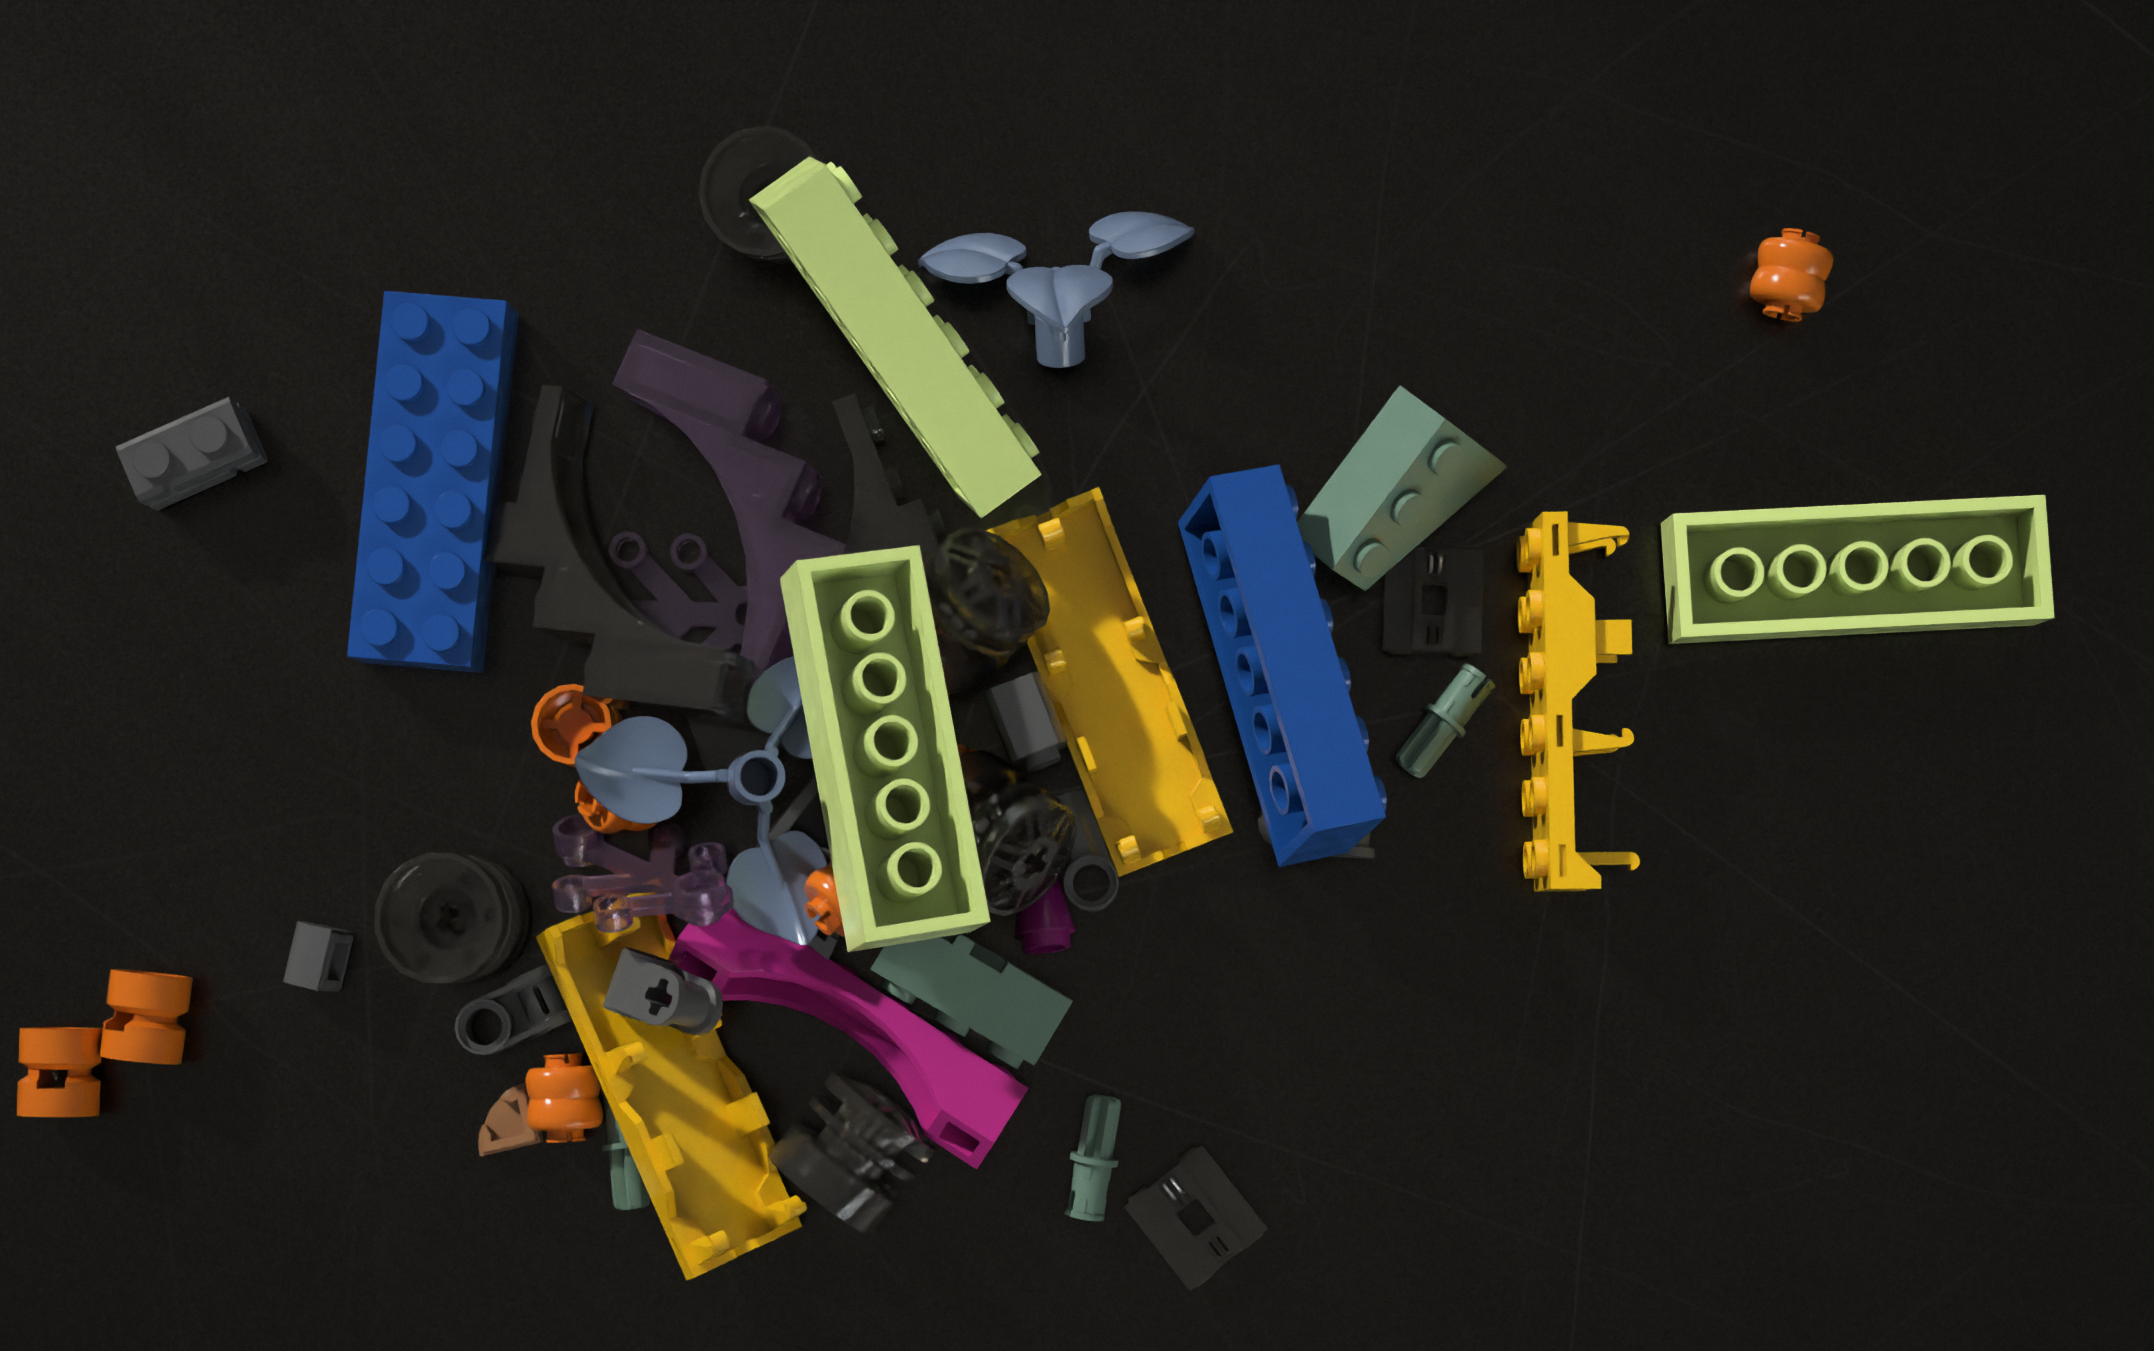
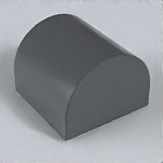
[283,921,354,992]

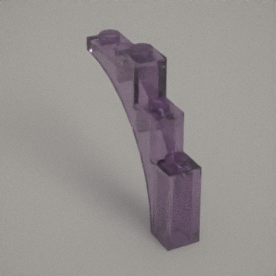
[612,329,855,711]

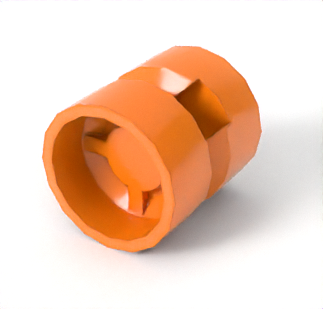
[531,684,622,768]
[99,969,193,1065]
[17,1027,102,1117]

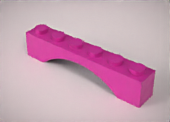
[668,886,1029,1170]

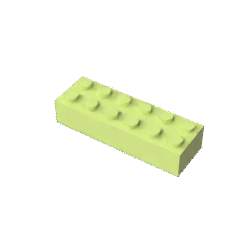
[749,156,1042,518]
[1661,495,2055,644]
[780,545,991,952]

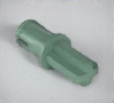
[1395,663,1496,778]
[600,1089,650,1210]
[1065,1094,1121,1222]

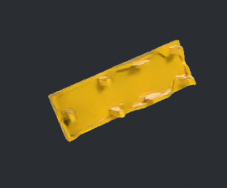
[984,487,1233,877]
[1516,511,1640,892]
[536,882,807,1280]

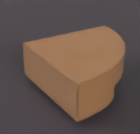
[478,1082,543,1157]

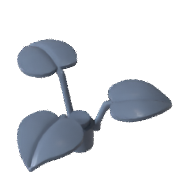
[918,211,1194,368]
[575,656,827,945]

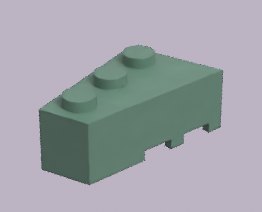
[1297,386,1508,591]
[870,934,1073,1069]

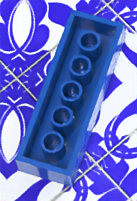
[347,291,519,673]
[1178,464,1387,867]

